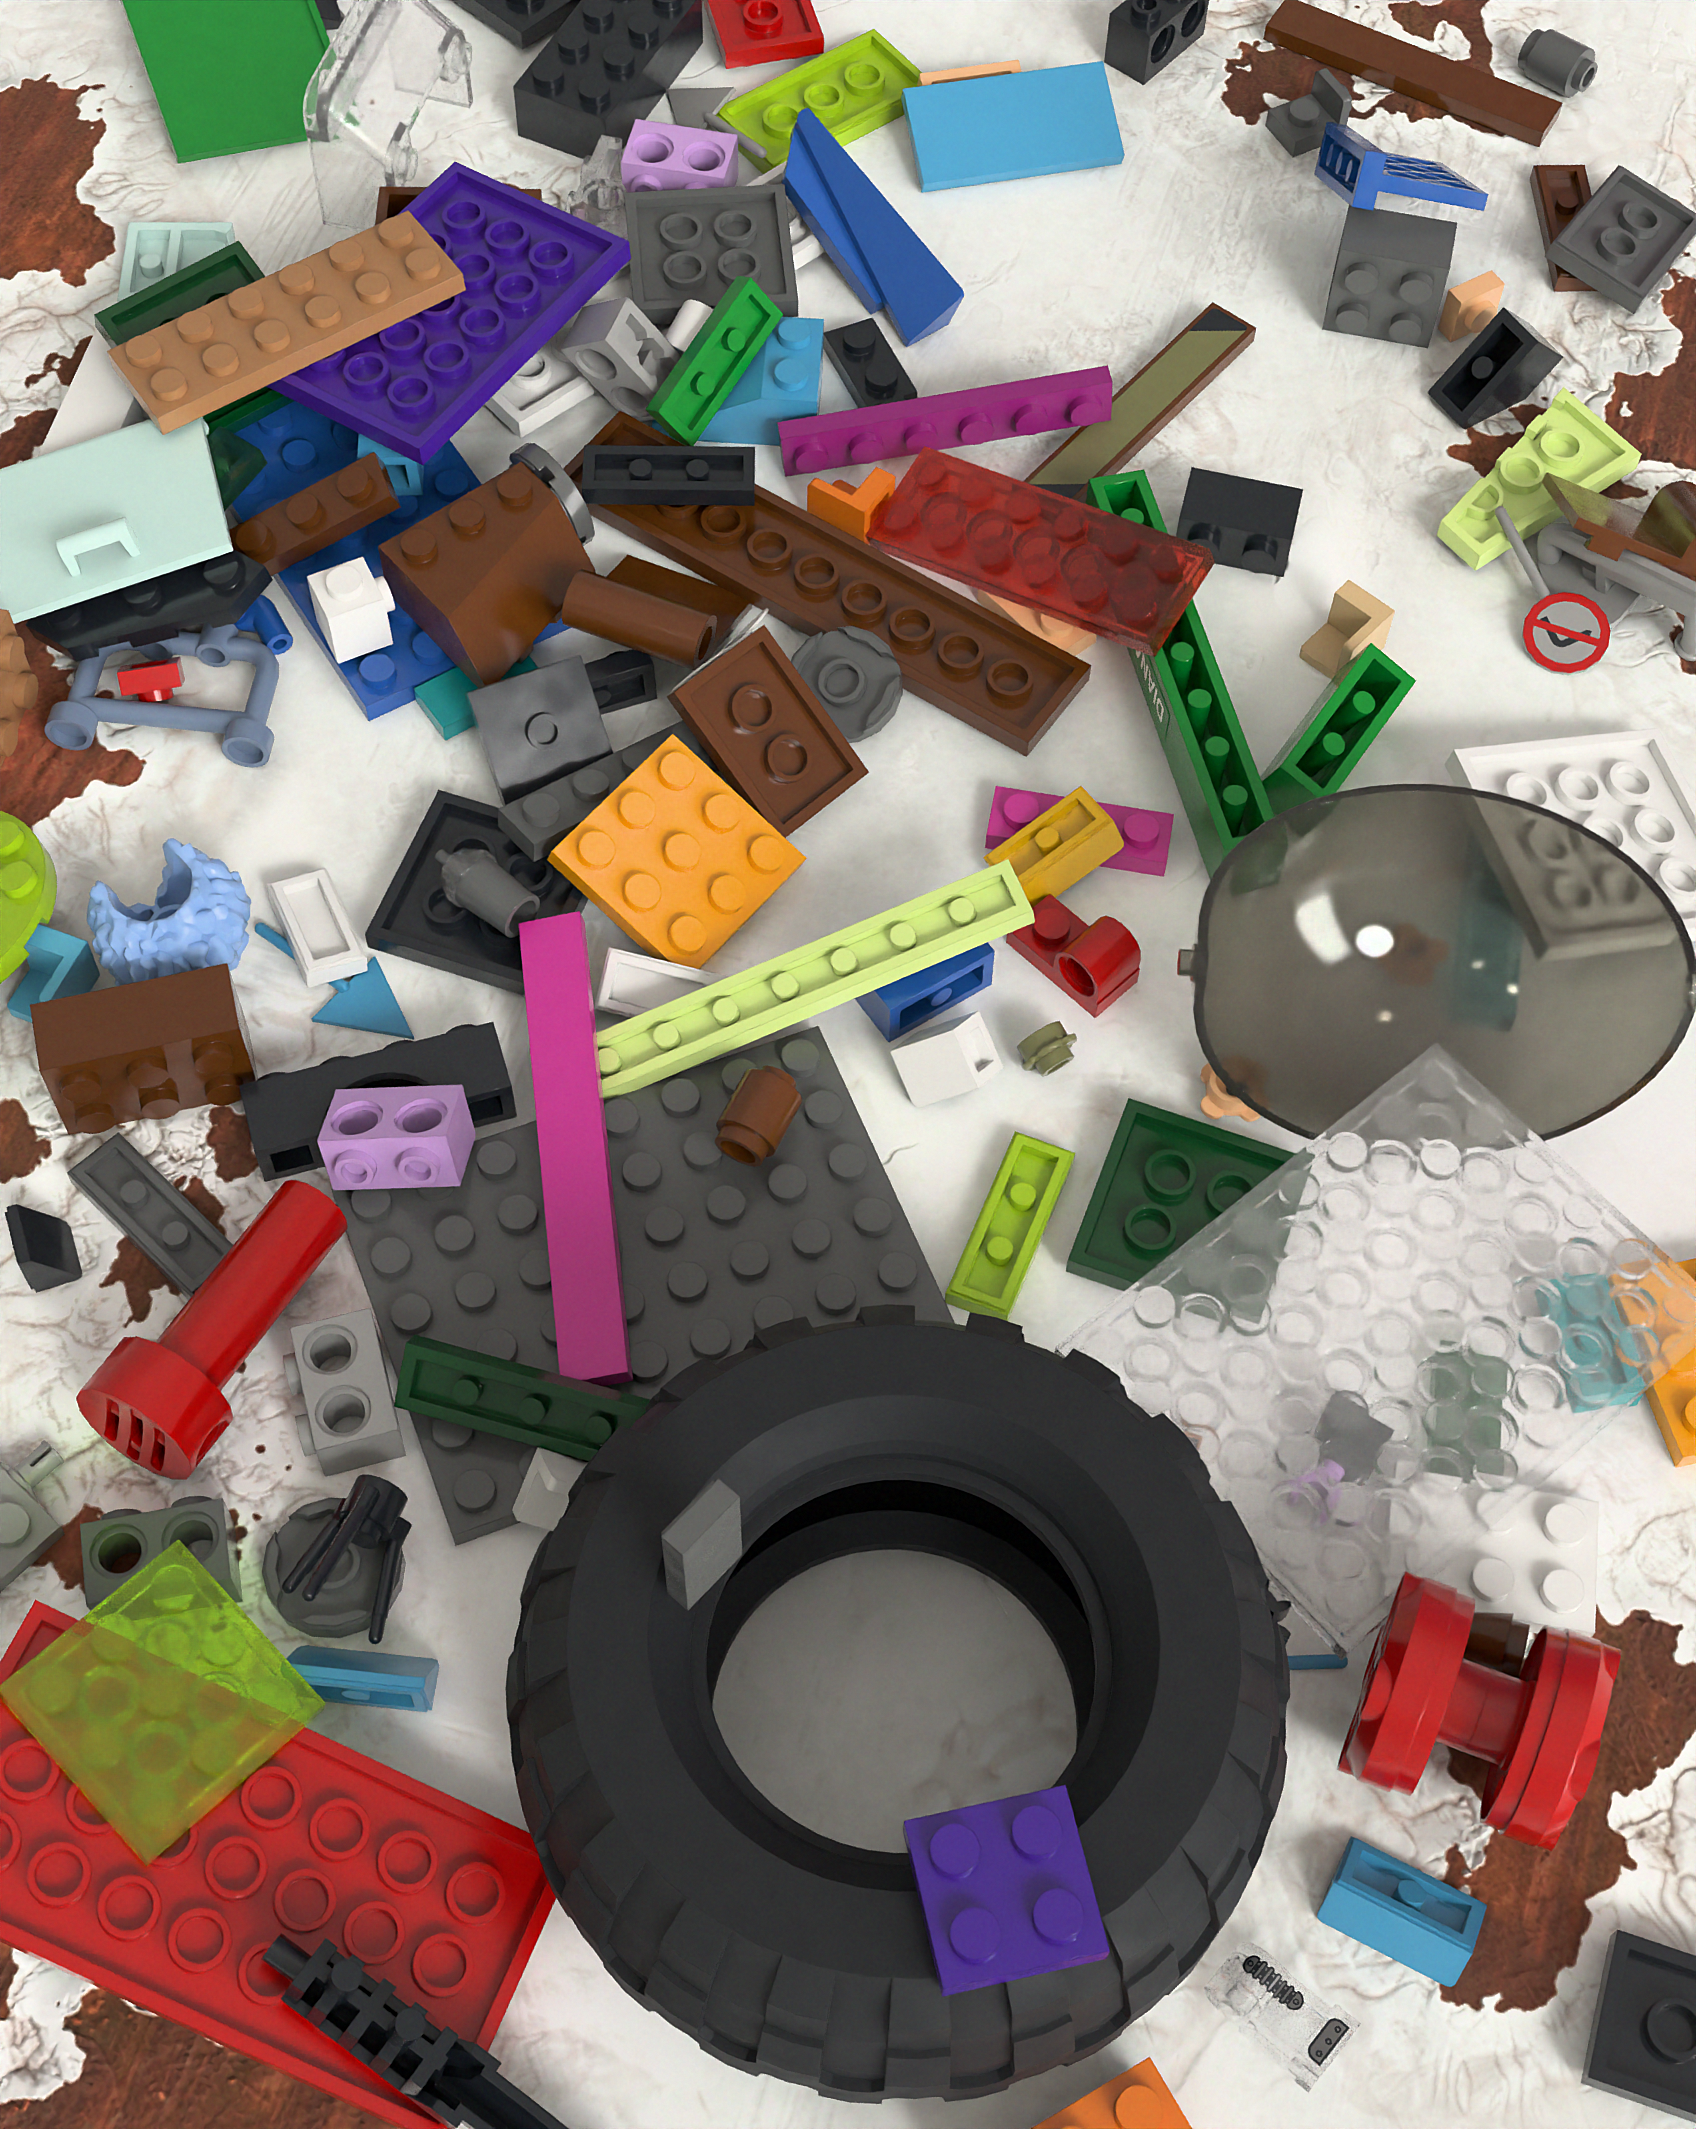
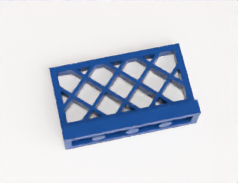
[1314,122,1489,211]

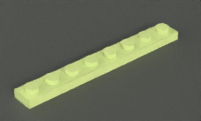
[596,859,1035,1100]

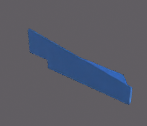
[781,108,964,347]

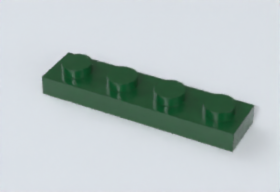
[394,1335,650,1461]

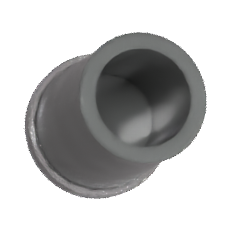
[435,849,540,938]

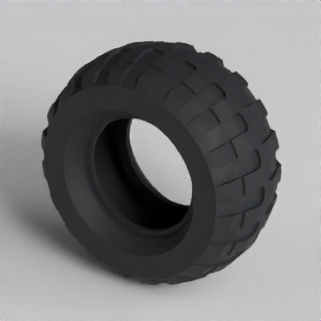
[505,1304,1290,2104]

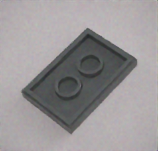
[1544,165,1696,314]

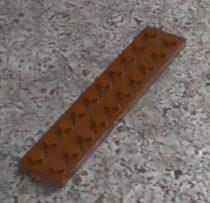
[563,411,1091,757]

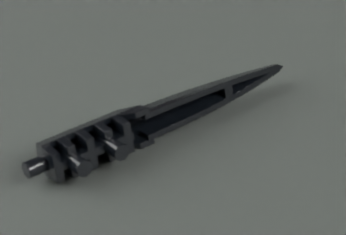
[262,1933,569,2129]

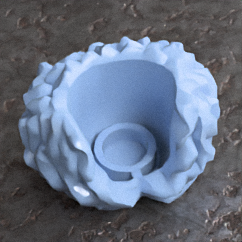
[87,838,251,986]

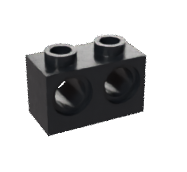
[1104,0,1209,85]

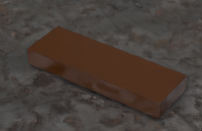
[1530,165,1597,292]

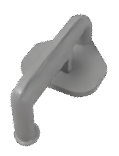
[1537,522,1696,662]

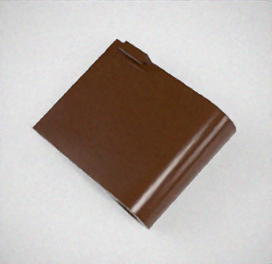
[1541,472,1696,578]
[561,555,752,671]

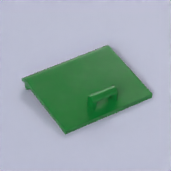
[120,0,360,164]

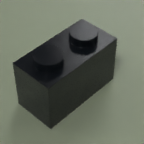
[1174,467,1303,577]

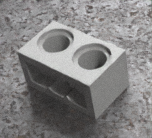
[560,297,681,422]
[283,1308,406,1477]

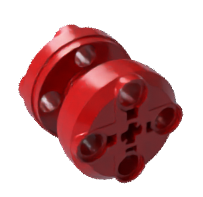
[1337,1571,1621,1851]

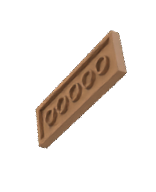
[107,210,466,435]

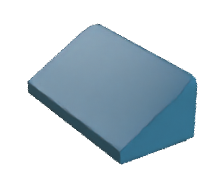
[280,1645,439,1712]
[1317,1836,1487,1987]

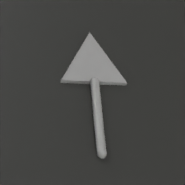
[666,87,767,158]

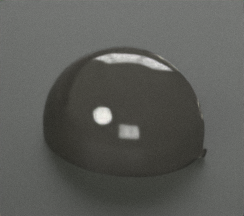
[1177,784,1696,1159]

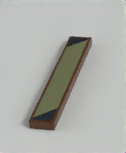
[1014,302,1256,529]

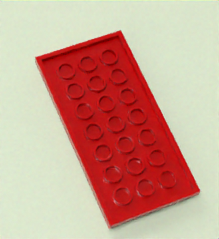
[0,1600,556,2129]

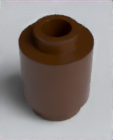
[715,1065,802,1167]

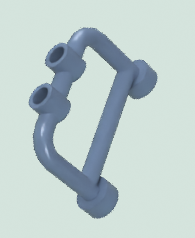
[44,622,279,768]

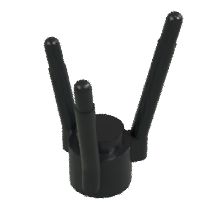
[282,1474,412,1644]

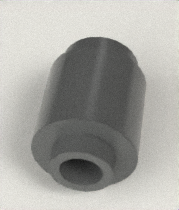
[1518,29,1598,98]

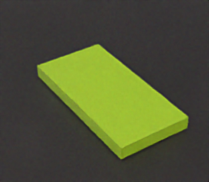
[716,29,922,174]

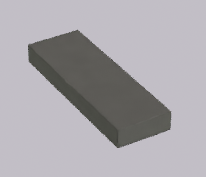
[67,1132,233,1300]

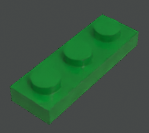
[645,276,783,446]

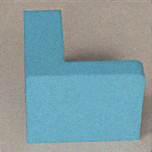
[7,924,100,1023]

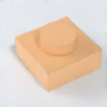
[1438,270,1505,342]

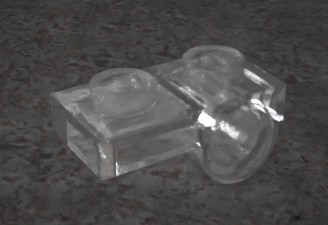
[564,135,628,240]

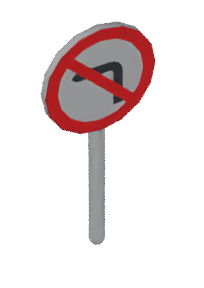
[1495,506,1611,675]

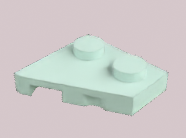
[117,222,236,302]

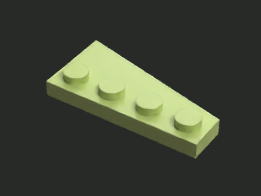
[1436,387,1642,571]

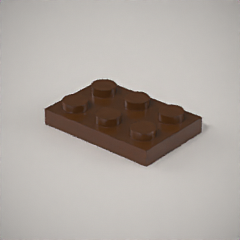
[667,625,869,838]

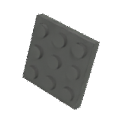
[624,184,798,325]

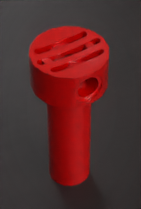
[76,1180,348,1480]

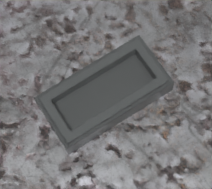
[661,1478,742,1611]

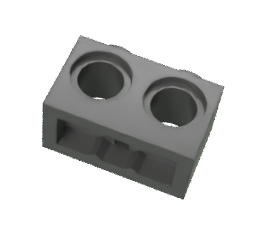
[80,1496,243,1628]

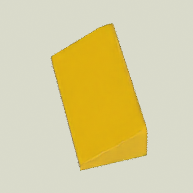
[983,786,1124,908]

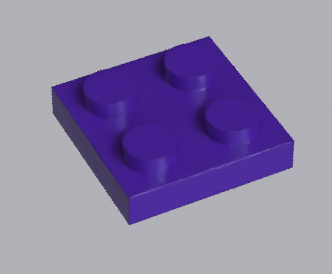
[903,1785,1110,1997]

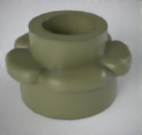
[1017,1021,1077,1077]

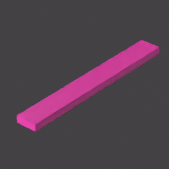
[518,911,633,1386]

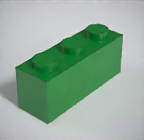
[1260,643,1416,830]

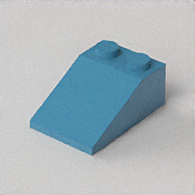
[652,317,824,446]

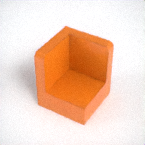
[807,467,896,544]

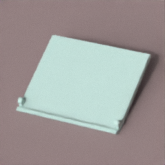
[0,417,233,624]

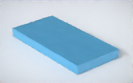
[901,61,1125,193]

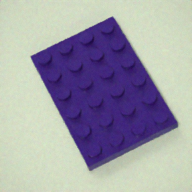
[267,162,631,465]

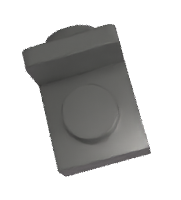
[1265,68,1352,158]

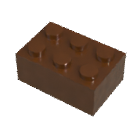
[30,963,258,1135]

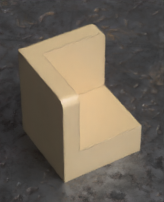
[1299,580,1395,680]

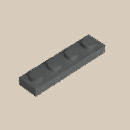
[498,720,719,862]

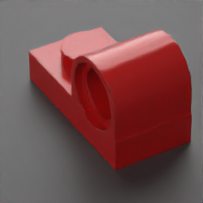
[1006,894,1141,1018]

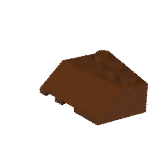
[378,461,596,688]

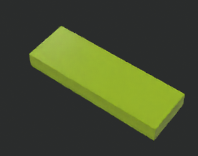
[945,1131,1075,1321]

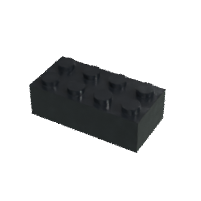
[513,0,703,169]

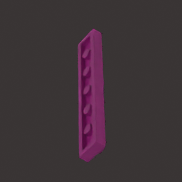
[777,365,1113,477]

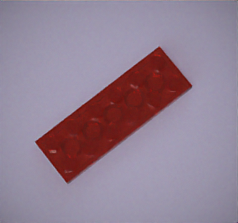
[865,446,1215,657]

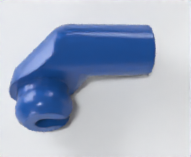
[234,595,293,655]

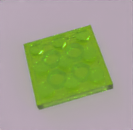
[0,1539,326,1866]

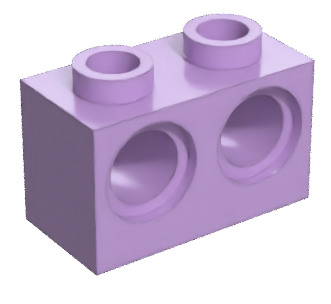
[621,119,739,203]
[317,1084,476,1190]

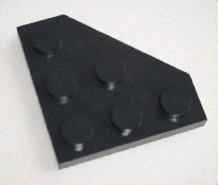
[25,549,273,662]

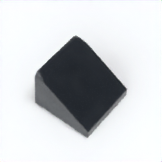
[5,1204,82,1293]

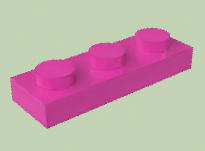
[985,786,1174,877]

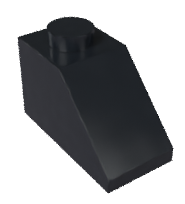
[1427,307,1563,430]

